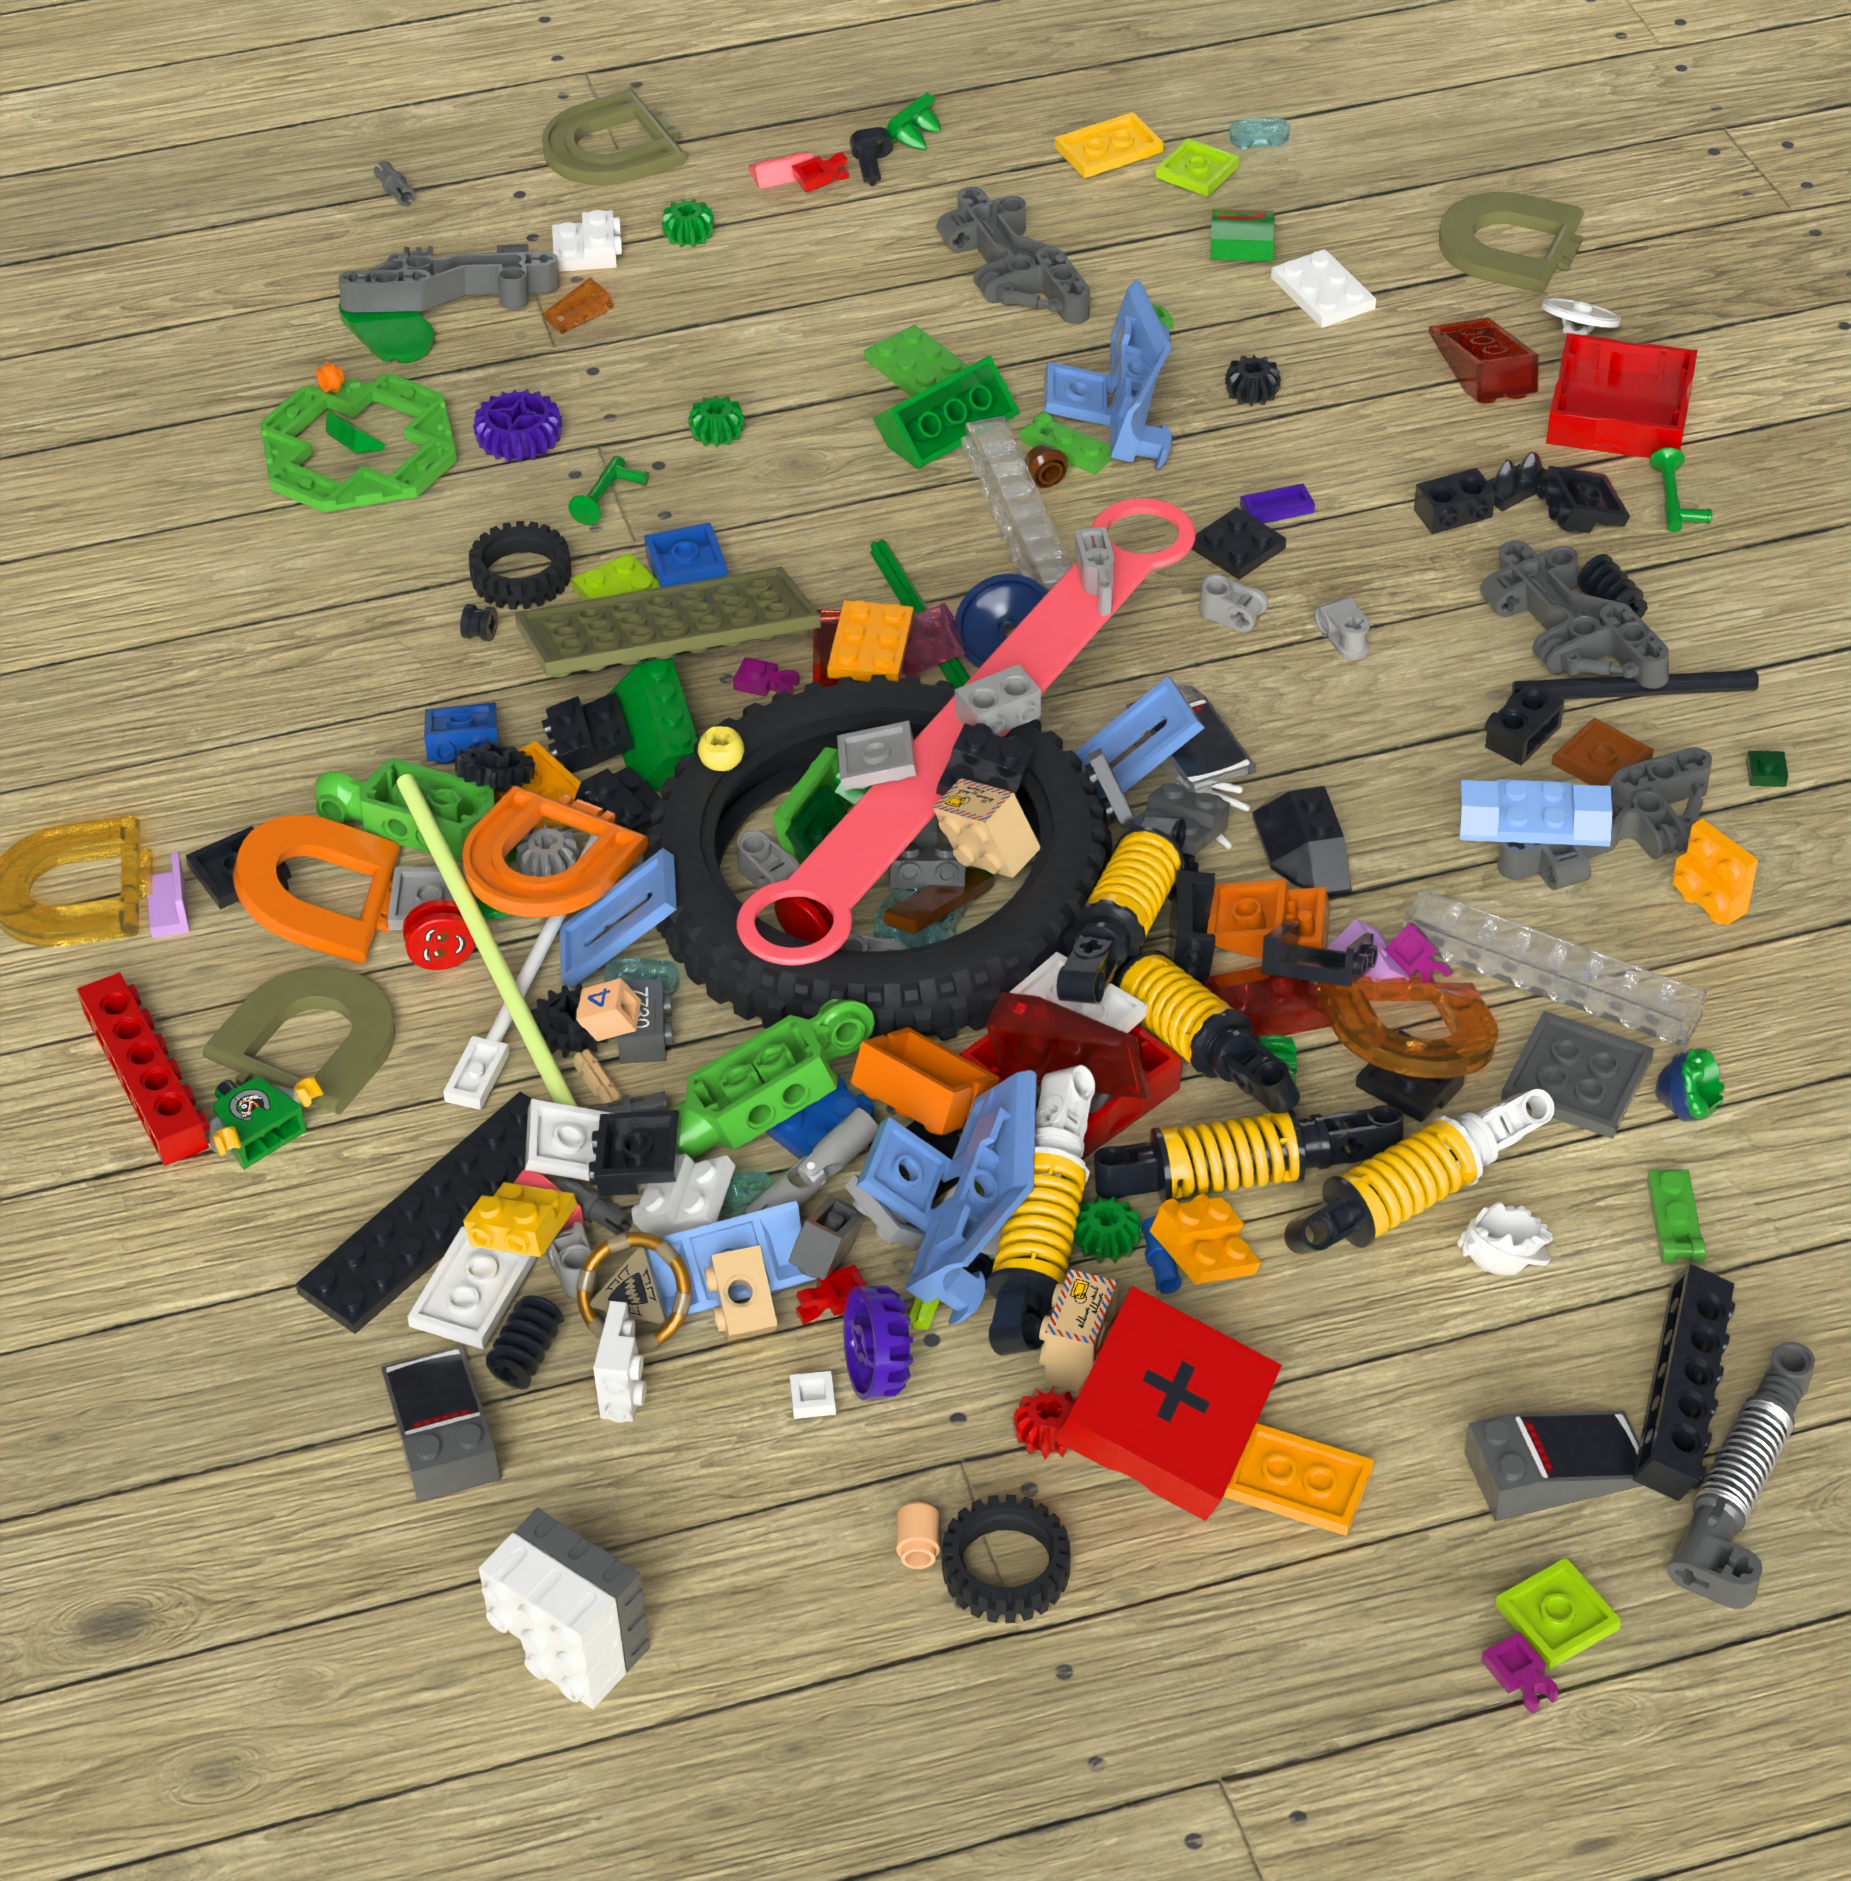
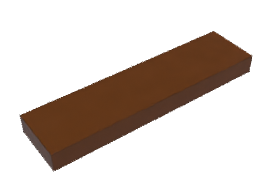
[883,867,994,934]

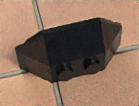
[1252,786,1352,897]

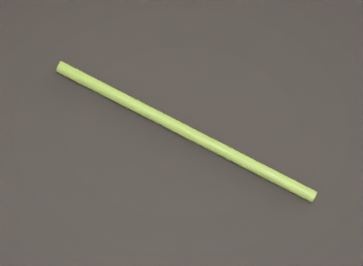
[396,774,578,1107]

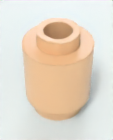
[896,1501,940,1569]

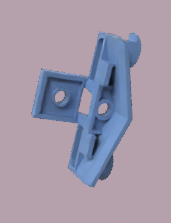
[1044,280,1172,470]
[856,1070,1037,1325]

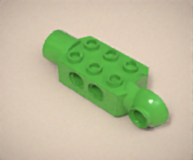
[314,758,528,862]
[669,999,875,1160]

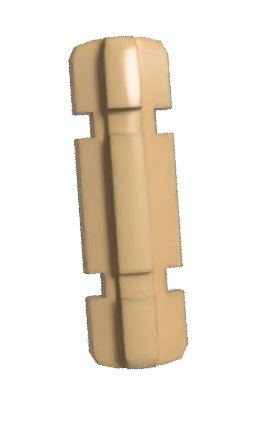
[574,1049,623,1104]

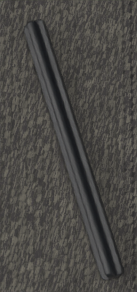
[1512,670,1759,700]

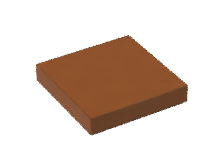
[1551,717,1654,786]

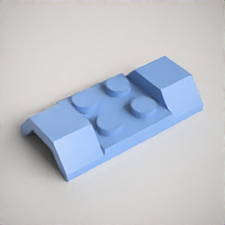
[1458,779,1612,846]
[647,1201,817,1319]

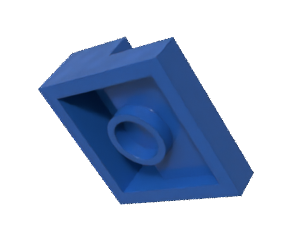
[644,522,727,587]
[424,702,499,764]
[765,1074,875,1160]

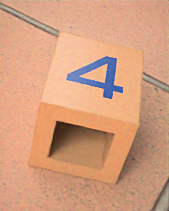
[576,978,641,1041]

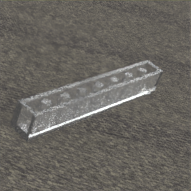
[961,416,1072,592]
[1402,889,1707,1048]

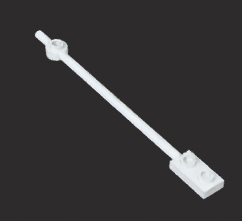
[443,834,599,1110]

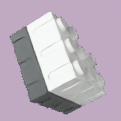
[479,1507,650,1709]

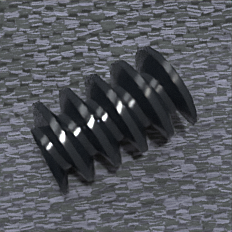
[1578,554,1648,618]
[486,1295,564,1390]

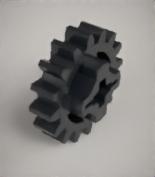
[455,742,535,792]
[531,984,609,1058]

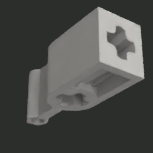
[1074,527,1114,616]

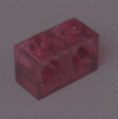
[900,602,965,679]

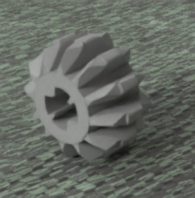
[516,824,579,877]

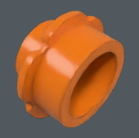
[316,361,344,393]

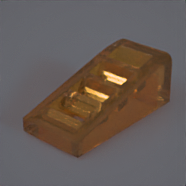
[542,278,614,334]

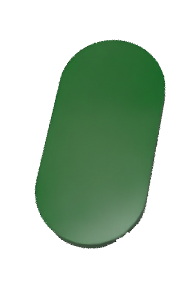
[339,302,435,363]

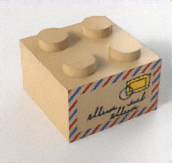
[932,778,1041,878]
[1039,1269,1118,1391]

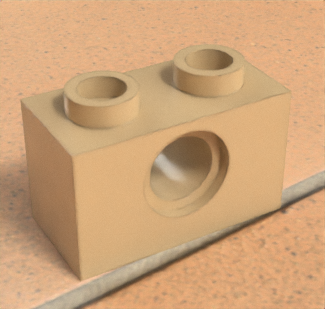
[704,1245,778,1342]

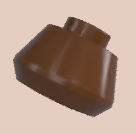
[1025,445,1068,488]

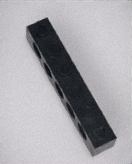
[1633,1263,1735,1502]

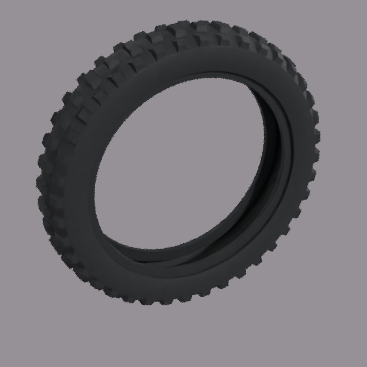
[643,675,1112,1041]

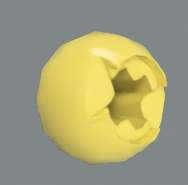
[698,726,744,771]

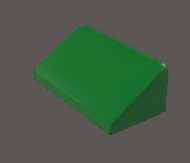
[326,410,385,453]

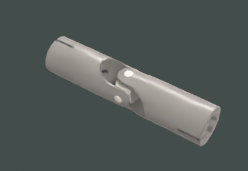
[741,1108,878,1215]

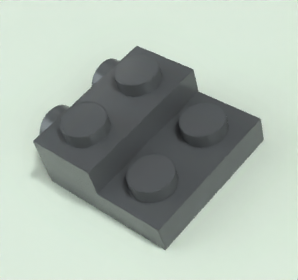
[1129,783,1230,856]
[888,843,966,889]

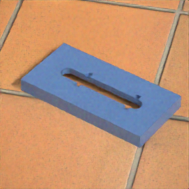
[1074,676,1204,809]
[560,848,677,988]

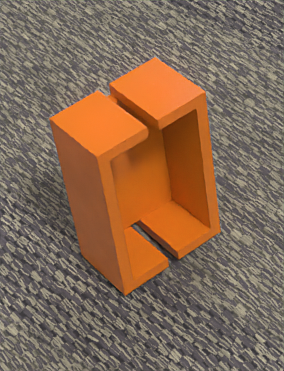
[851,1027,1000,1135]

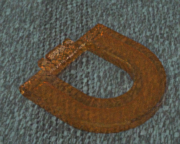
[1316,976,1498,1078]

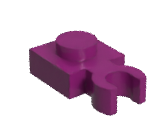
[733,657,799,697]
[1384,922,1454,991]
[1481,1632,1558,1713]

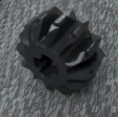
[1225,354,1281,407]

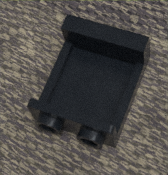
[1169,871,1216,988]
[1261,921,1378,987]

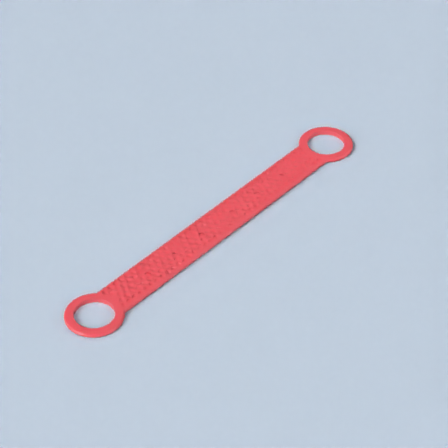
[736,498,1196,966]

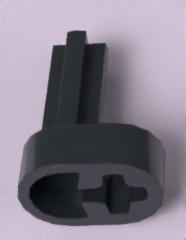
[849,127,893,186]

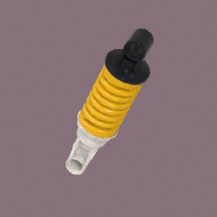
[987,1065,1095,1356]
[1284,1089,1554,1254]

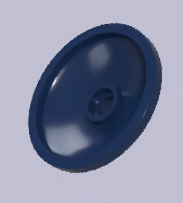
[954,574,1048,668]

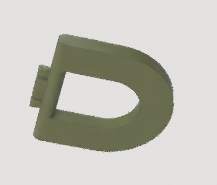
[542,89,687,185]
[1439,192,1584,293]
[203,967,395,1115]

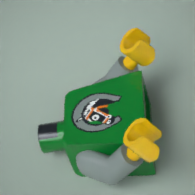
[209,1076,324,1170]

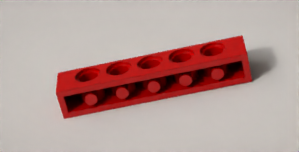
[77,972,210,1166]

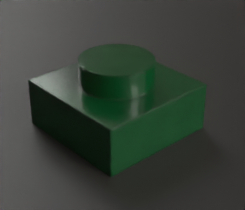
[1746,751,1788,787]

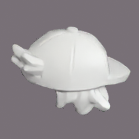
[1457,1202,1553,1275]

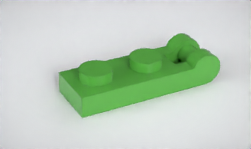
[1019,412,1113,475]
[1647,1169,1705,1263]

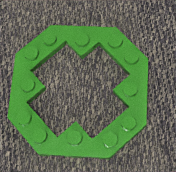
[260,373,457,512]

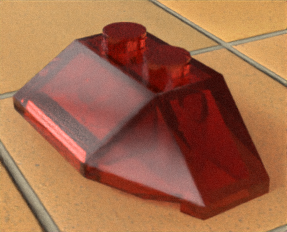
[1203,966,1341,1038]

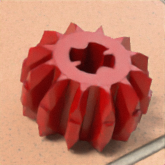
[1013,1386,1073,1460]

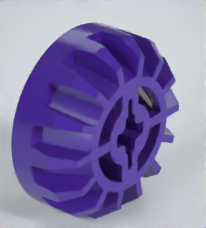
[843,1285,913,1400]

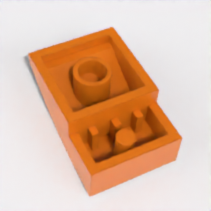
[1207,879,1330,959]

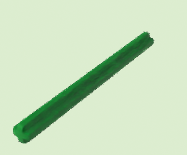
[870,539,970,690]

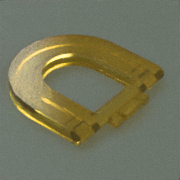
[0,815,153,947]

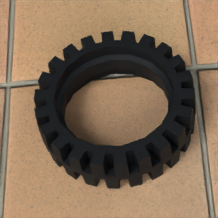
[469,521,571,610]
[941,1494,1071,1624]

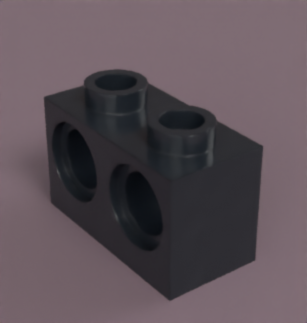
[1414,468,1495,534]
[1485,683,1564,766]

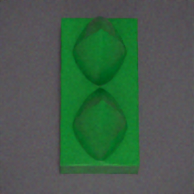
[886,92,941,150]

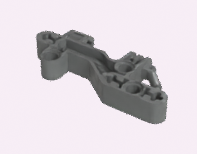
[936,187,1090,324]
[338,244,559,312]
[1480,540,1669,689]
[1497,747,1712,890]

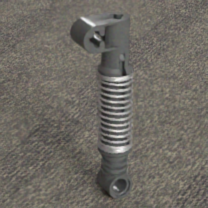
[1667,1342,1815,1609]

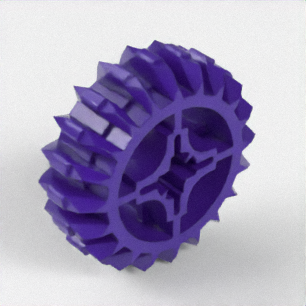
[473,389,563,462]

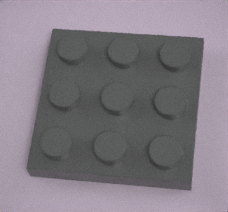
[1501,1011,1654,1139]

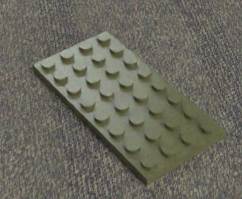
[515,566,821,677]

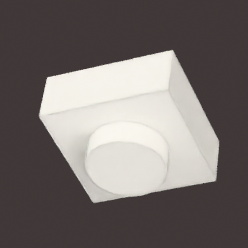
[790,1371,836,1419]

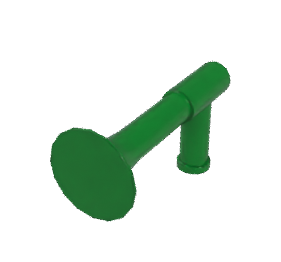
[1650,447,1712,532]
[568,456,649,525]

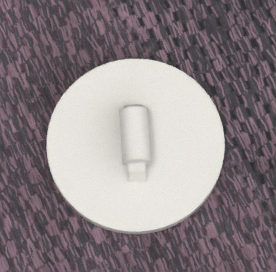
[1541,298,1621,336]

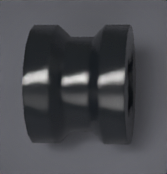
[460,604,498,642]

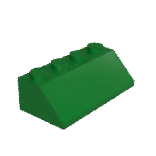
[873,355,1020,469]
[606,657,698,792]

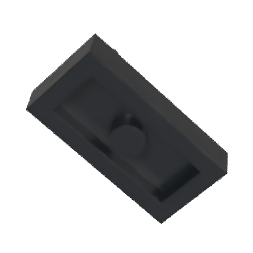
[1488,452,1547,512]

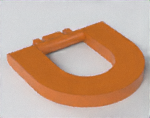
[462,785,649,918]
[233,815,401,964]

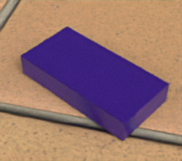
[1240,483,1315,524]

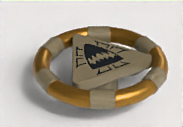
[576,1231,692,1352]

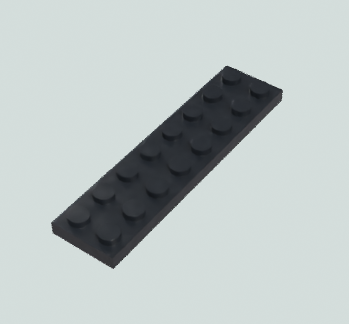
[296,1091,531,1334]

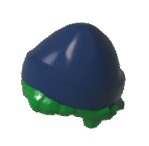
[1655,1048,1725,1122]

